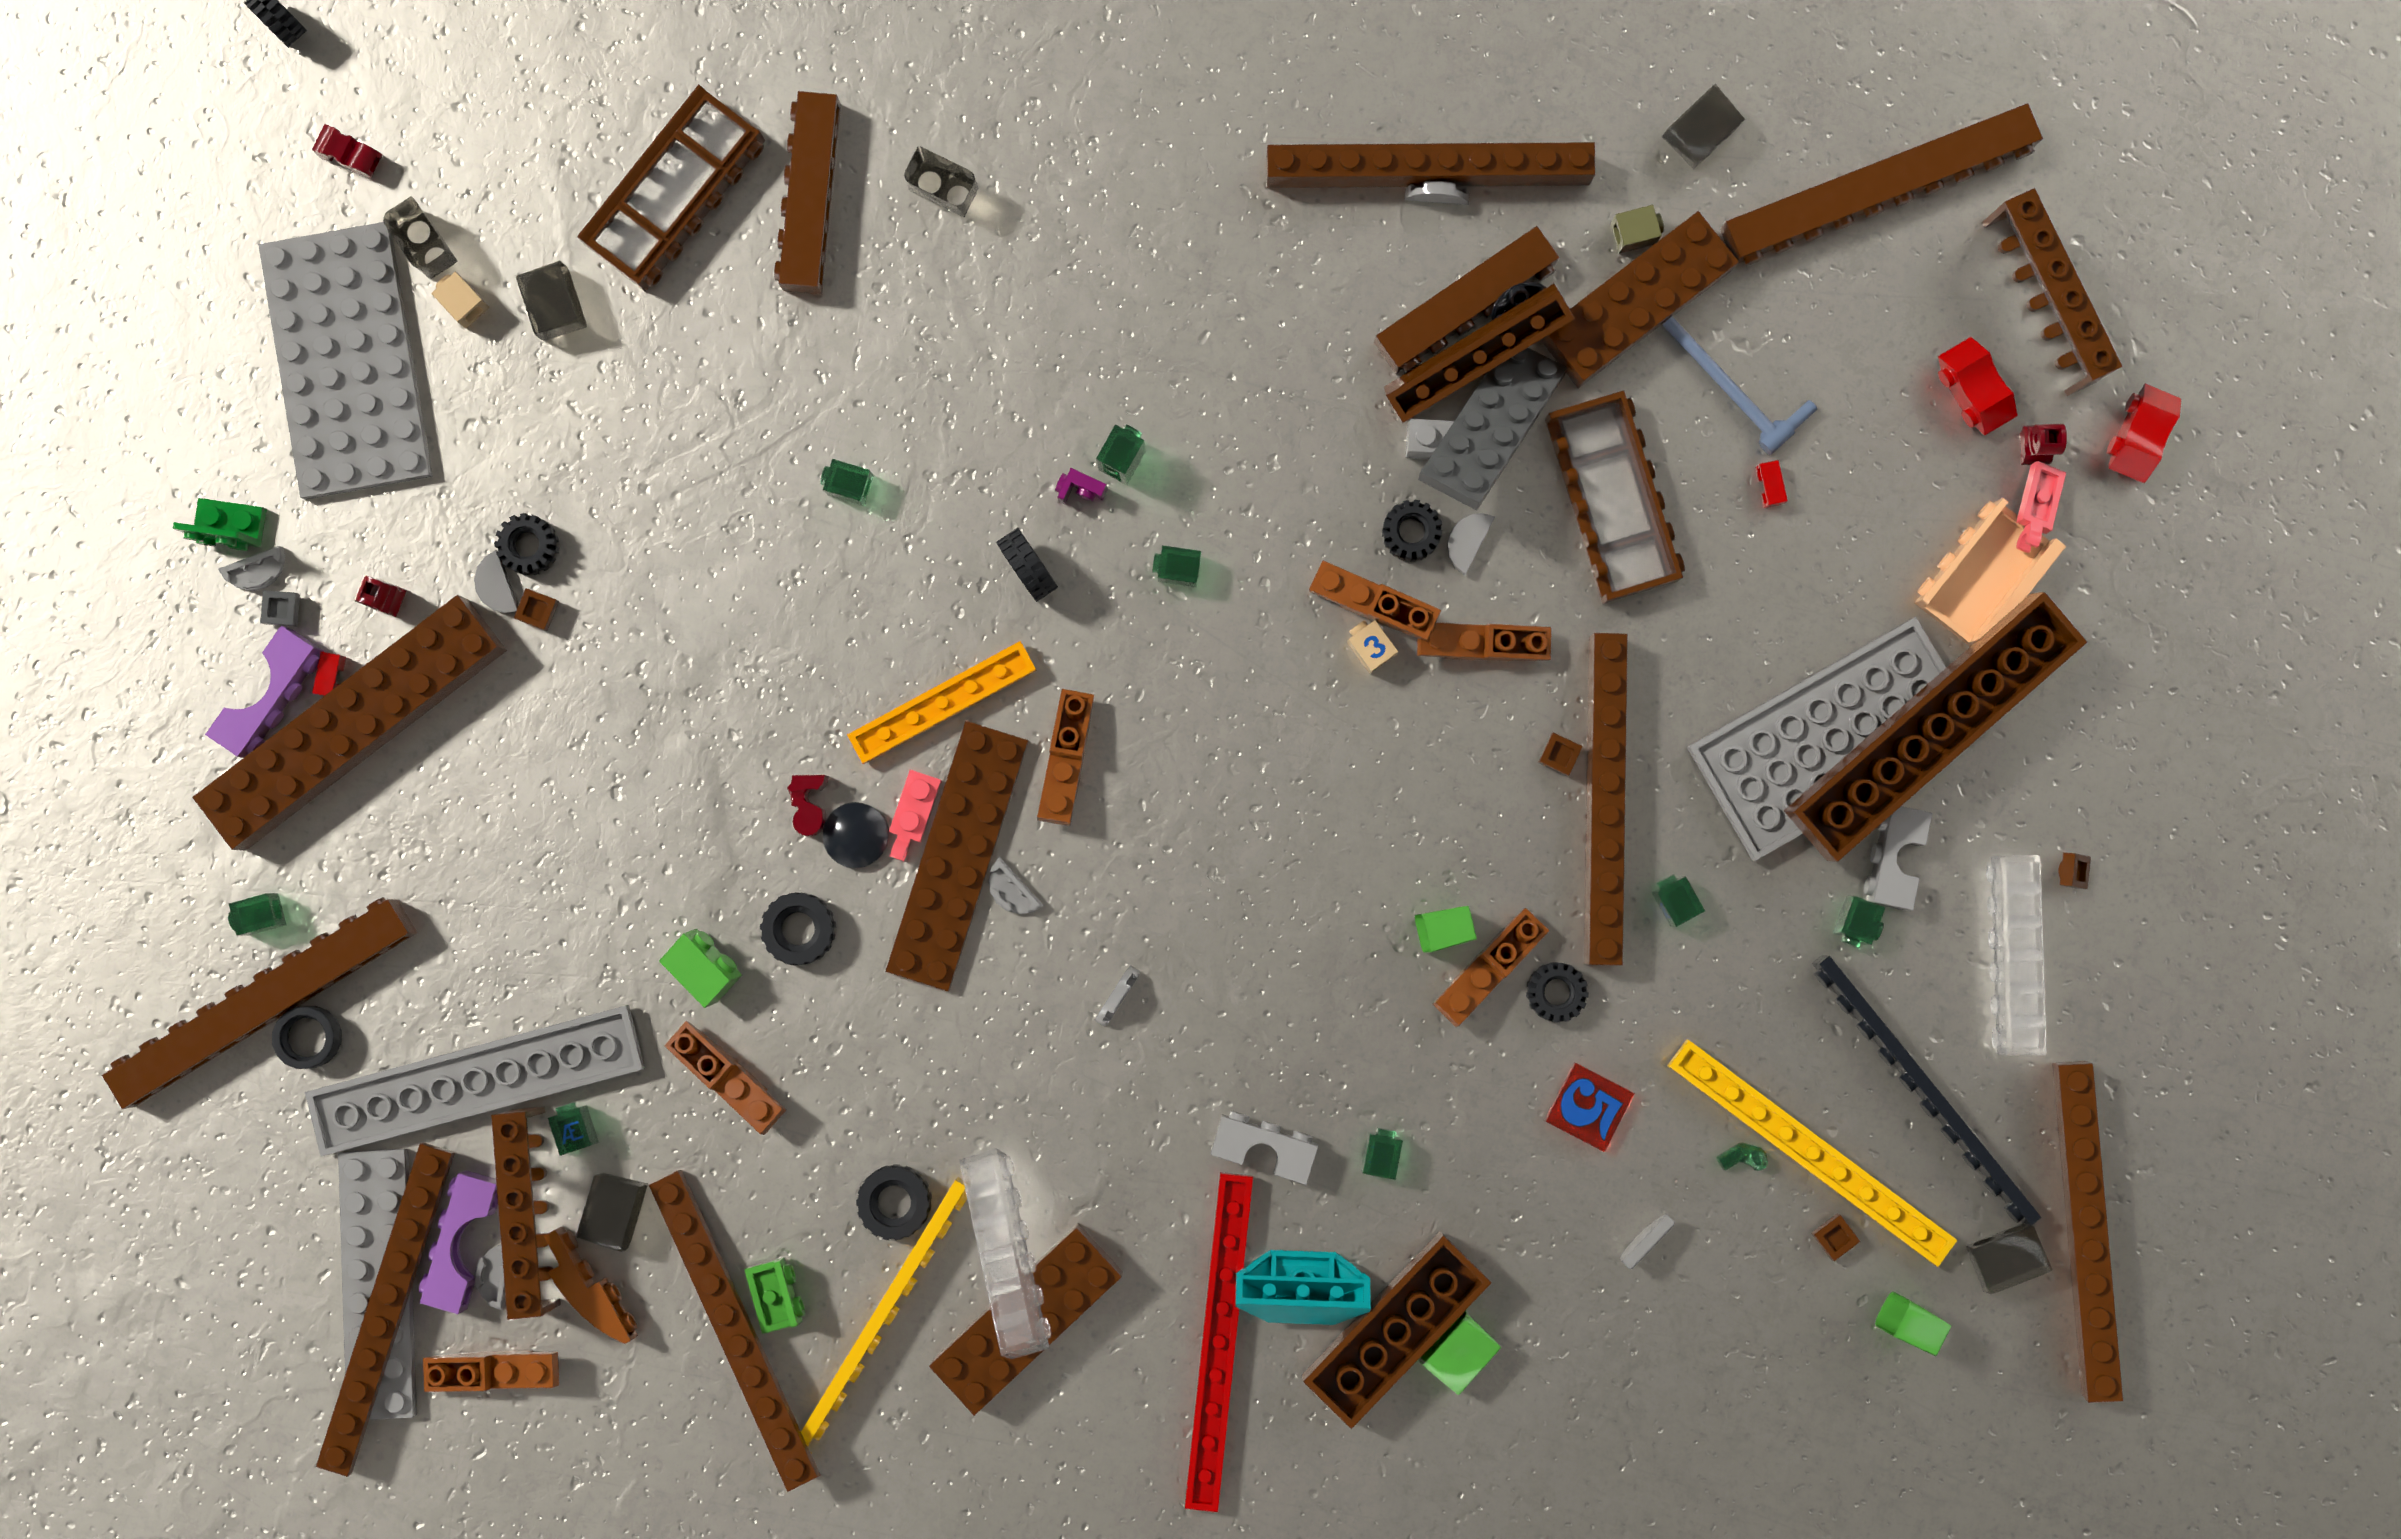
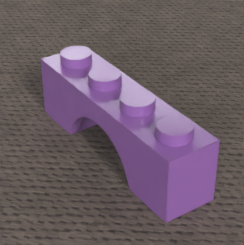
[205,626,324,758]
[419,1171,498,1314]

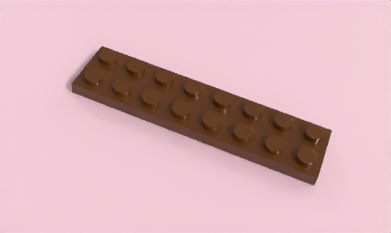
[885,721,1029,991]

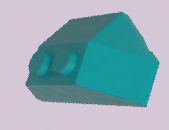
[1235,1250,1371,1325]

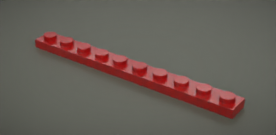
[1185,1172,1253,1512]

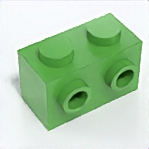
[659,929,742,1008]

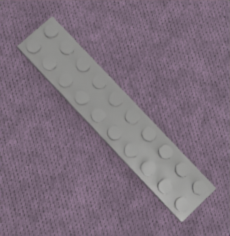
[305,1005,645,1156]

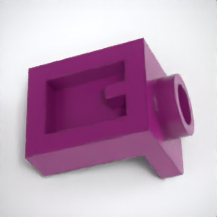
[1055,468,1108,504]

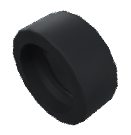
[272,1006,342,1069]

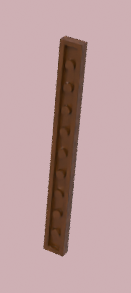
[316,1143,455,1477]
[649,1170,820,1492]

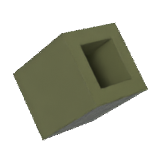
[1611,205,1664,254]

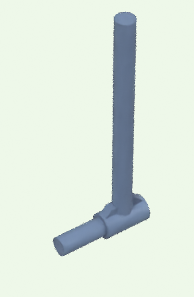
[1663,316,1817,455]

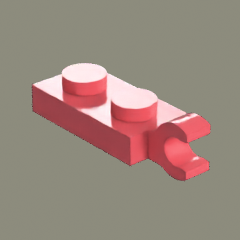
[2016,461,2066,553]
[889,770,942,861]

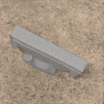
[1404,181,1469,205]
[1447,513,1495,576]
[218,546,285,591]
[474,550,518,614]
[989,857,1044,914]
[1095,965,1140,1026]
[1620,1214,1675,1269]
[474,1244,506,1310]

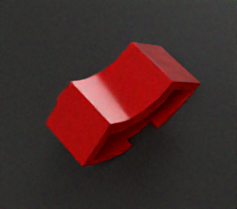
[1938,337,2018,436]
[2106,383,2181,484]

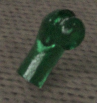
[1716,1143,1768,1171]

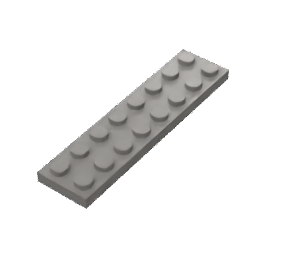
[338,1149,417,1420]

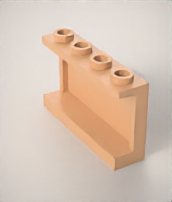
[1915,498,2066,646]

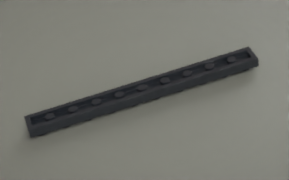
[1812,955,2042,1226]

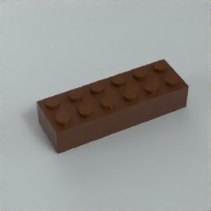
[1540,211,1739,389]
[929,1223,1123,1416]
[1302,1231,1491,1429]

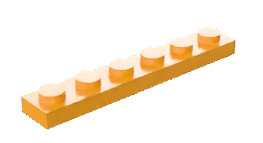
[847,641,1037,764]

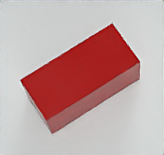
[1755,460,1788,508]
[312,652,346,696]

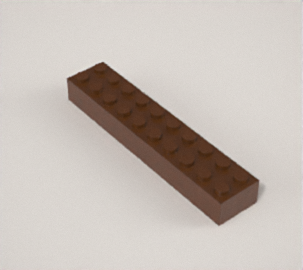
[1784,592,2087,862]
[192,595,507,851]

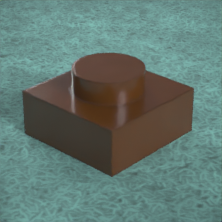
[514,588,559,631]
[1538,732,1583,777]
[2058,852,2091,889]
[1811,1213,1861,1261]

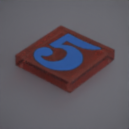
[1544,1062,1635,1152]

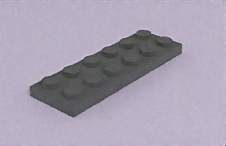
[1418,348,1567,511]

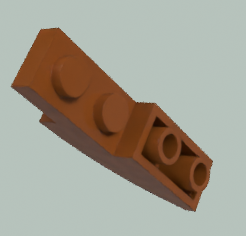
[1309,560,1441,641]
[1417,623,1551,661]
[1037,689,1094,826]
[1433,908,1549,1027]
[664,1021,786,1135]
[544,1226,638,1344]
[423,1350,559,1392]

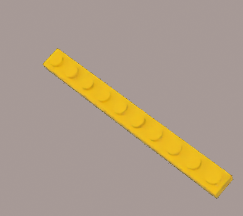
[1667,1039,1957,1267]
[801,1177,970,1454]

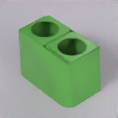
[1415,906,1477,953]
[1875,1291,1951,1356]
[1418,1311,1501,1395]

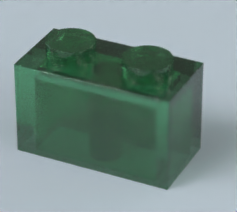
[1096,424,1146,485]

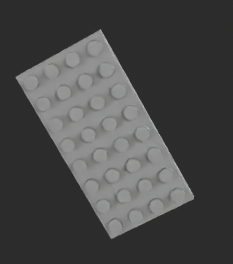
[258,221,433,500]
[1687,617,1946,861]

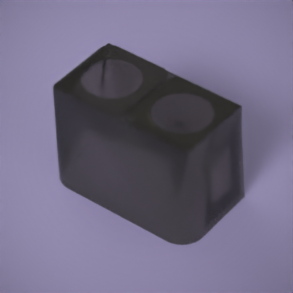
[1662,84,1745,169]
[904,146,979,217]
[383,196,458,279]
[516,260,587,341]
[576,1173,648,1252]
[1966,1223,2053,1294]

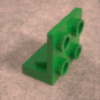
[173,498,267,551]

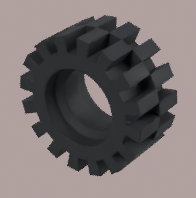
[244,0,307,48]
[1382,500,1443,562]
[494,513,560,575]
[1526,962,1589,1022]

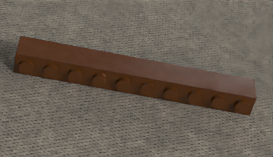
[1720,103,2043,266]
[1266,142,1595,188]
[1584,633,1628,965]
[102,897,418,1109]
[2052,1061,2123,1403]

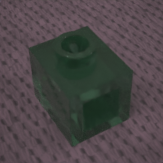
[1833,896,1885,949]

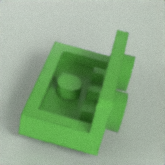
[745,1257,805,1334]

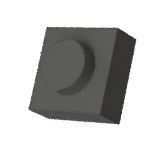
[260,590,300,627]

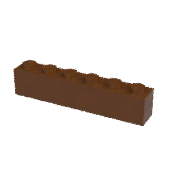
[774,91,841,295]
[1374,226,1560,374]
[1384,283,1575,423]

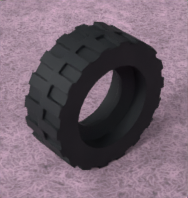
[996,527,1058,602]
[760,892,836,965]
[856,1164,932,1240]

